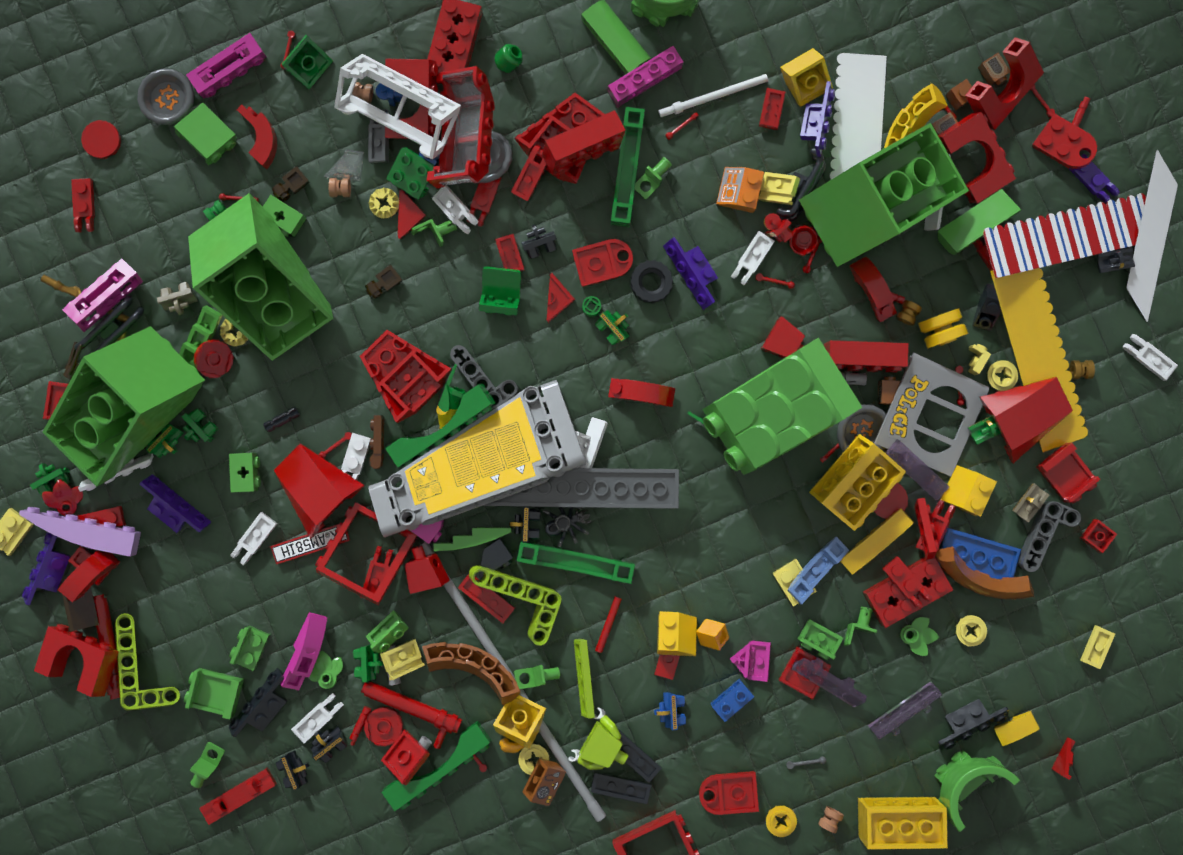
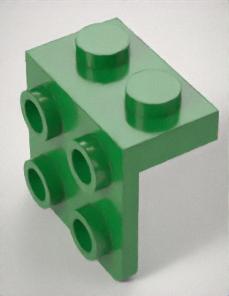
[386,147,434,199]
[479,267,521,315]

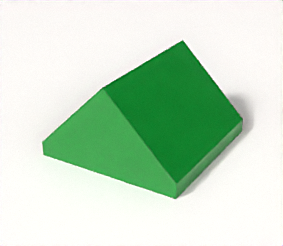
[281,35,333,90]

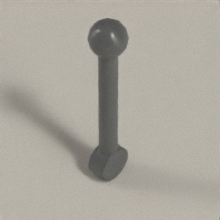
[786,757,826,769]

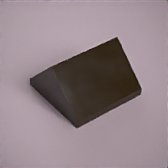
[62,587,99,632]

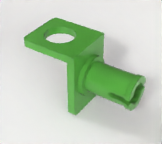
[635,157,672,199]
[412,219,457,247]
[843,607,877,646]
[514,665,560,689]
[190,742,225,788]

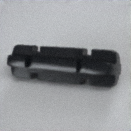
[263,407,300,432]

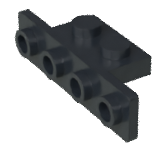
[229,668,287,737]
[938,699,1009,750]

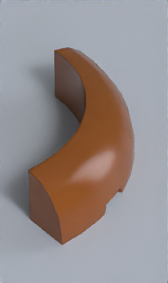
[935,546,1034,599]
[422,642,520,705]

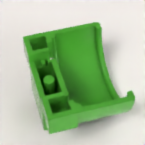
[631,0,699,27]
[934,751,1020,832]

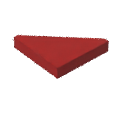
[398,189,426,240]
[546,273,575,323]
[1052,737,1075,780]

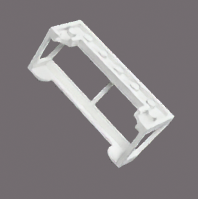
[334,54,461,159]

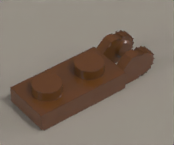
[370,415,384,469]

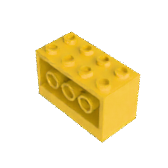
[809,434,906,531]
[858,797,948,849]

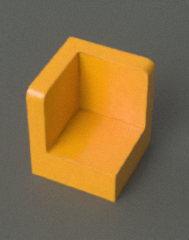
[696,619,729,651]

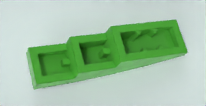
[179,305,223,368]
[434,527,512,551]

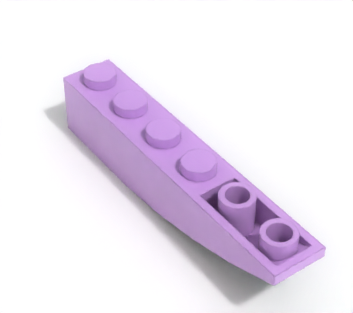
[19,507,141,556]

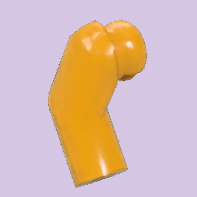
[499,738,524,753]

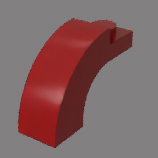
[237,105,277,170]
[849,257,897,322]
[608,378,676,407]
[58,550,120,603]

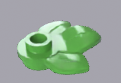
[900,617,939,656]
[308,651,343,689]

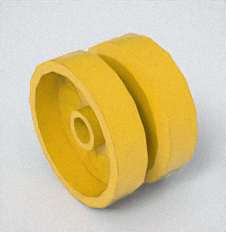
[918,308,969,349]

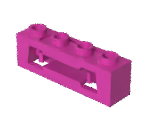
[186,33,267,98]
[608,46,683,108]
[62,259,143,332]

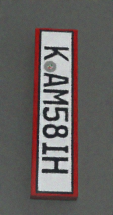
[271,522,350,564]

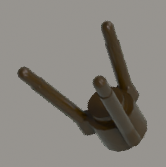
[63,342,83,380]

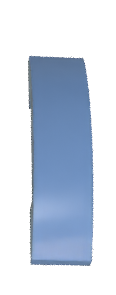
[787,537,849,605]

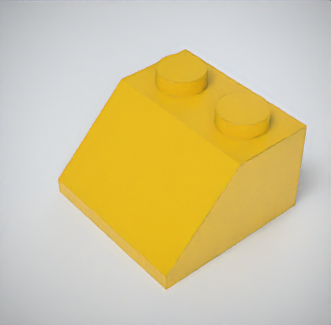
[780,48,833,107]
[940,465,997,517]
[657,611,697,656]
[493,695,546,749]

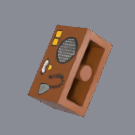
[522,758,566,806]

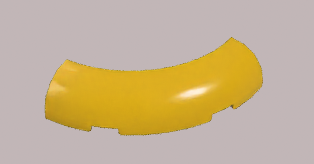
[884,84,947,148]

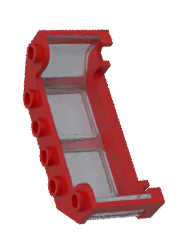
[427,66,495,188]

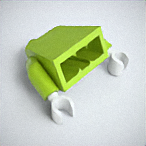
[569,707,628,770]

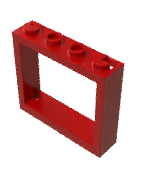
[315,503,417,606]
[613,810,700,855]

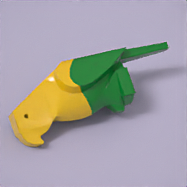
[436,364,466,436]

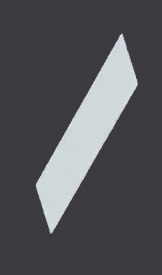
[1127,150,1178,322]

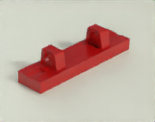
[199,767,277,825]

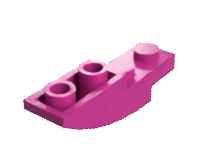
[280,612,327,690]

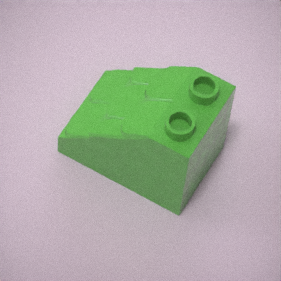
[799,123,969,267]
[188,193,333,361]
[43,326,205,487]
[702,338,862,475]

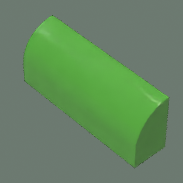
[581,0,652,75]
[938,189,1021,255]

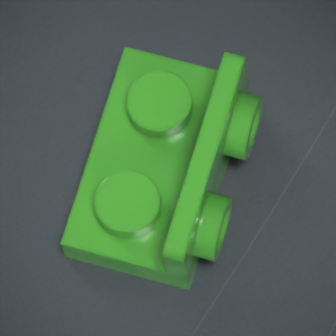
[229,626,270,671]

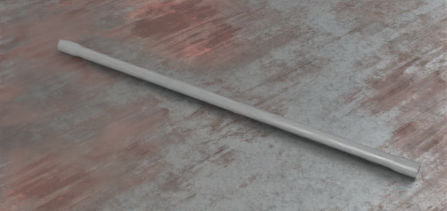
[421,542,606,822]

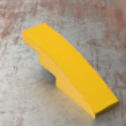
[841,508,914,575]

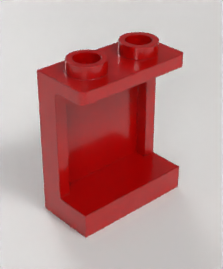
[1036,443,1100,503]

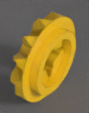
[766,805,797,837]

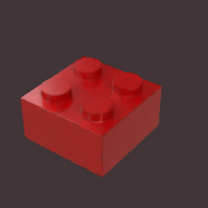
[1080,519,1117,553]

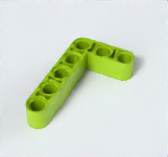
[469,566,561,646]
[115,614,180,711]

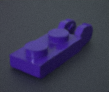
[1069,154,1120,204]

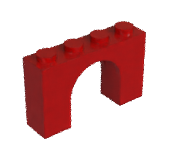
[965,37,1044,130]
[385,59,438,139]
[938,112,1016,204]
[34,624,119,697]

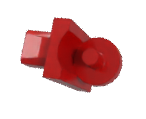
[764,213,794,243]

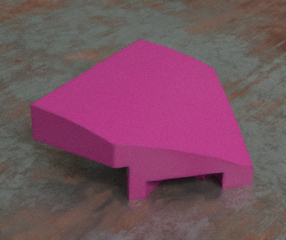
[730,641,771,682]

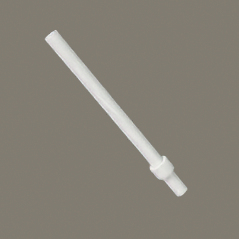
[658,74,768,117]

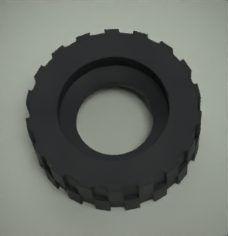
[631,260,673,304]

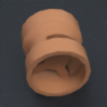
[352,82,374,104]
[329,178,351,197]
[818,806,844,833]

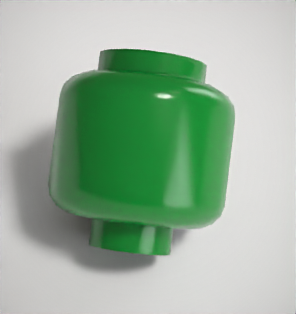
[494,44,523,73]

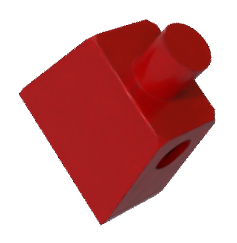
[761,316,805,358]
[405,545,450,594]

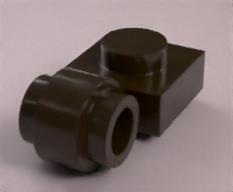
[272,166,310,202]
[365,264,403,299]

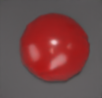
[789,225,818,256]

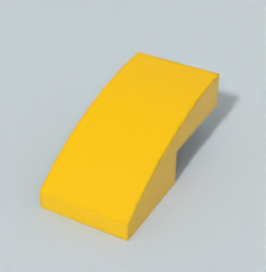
[994,711,1040,746]

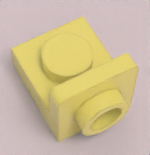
[968,344,991,375]

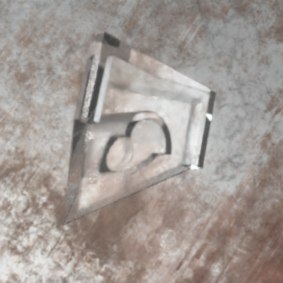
[323,150,364,181]

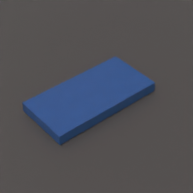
[937,528,1021,579]

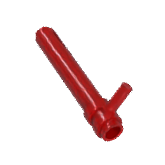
[93,594,126,700]
[361,682,462,749]

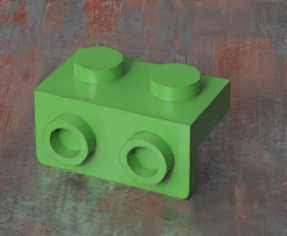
[366,610,409,654]
[798,619,843,660]

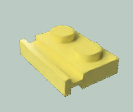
[758,172,800,205]
[0,508,34,556]
[772,559,817,606]
[380,639,425,680]

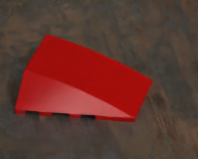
[515,93,605,184]
[360,330,452,423]
[979,377,1073,463]
[274,444,365,539]

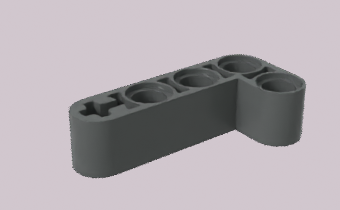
[450,345,519,409]
[1017,501,1081,572]

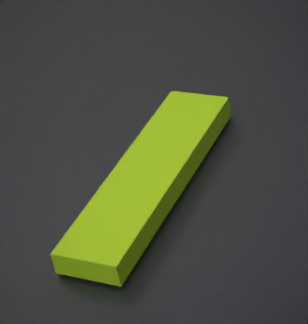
[574,639,595,719]

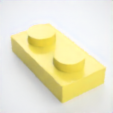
[1080,625,1115,669]

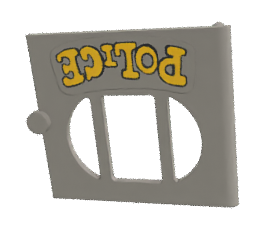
[874,353,989,477]

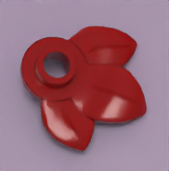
[42,479,83,516]

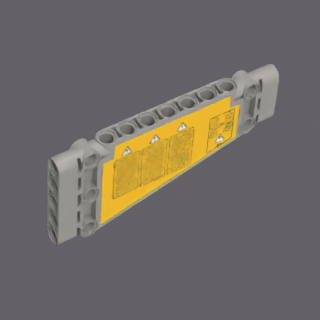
[368,380,586,537]

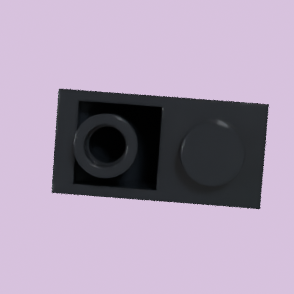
[972,284,1002,331]
[479,538,514,579]

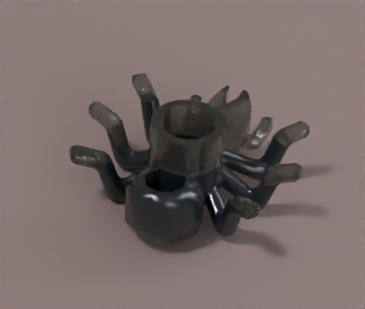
[542,507,592,548]

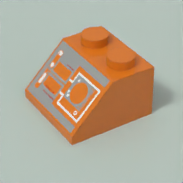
[716,167,764,213]

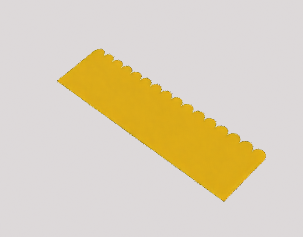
[990,268,1088,452]

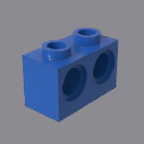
[710,679,754,722]

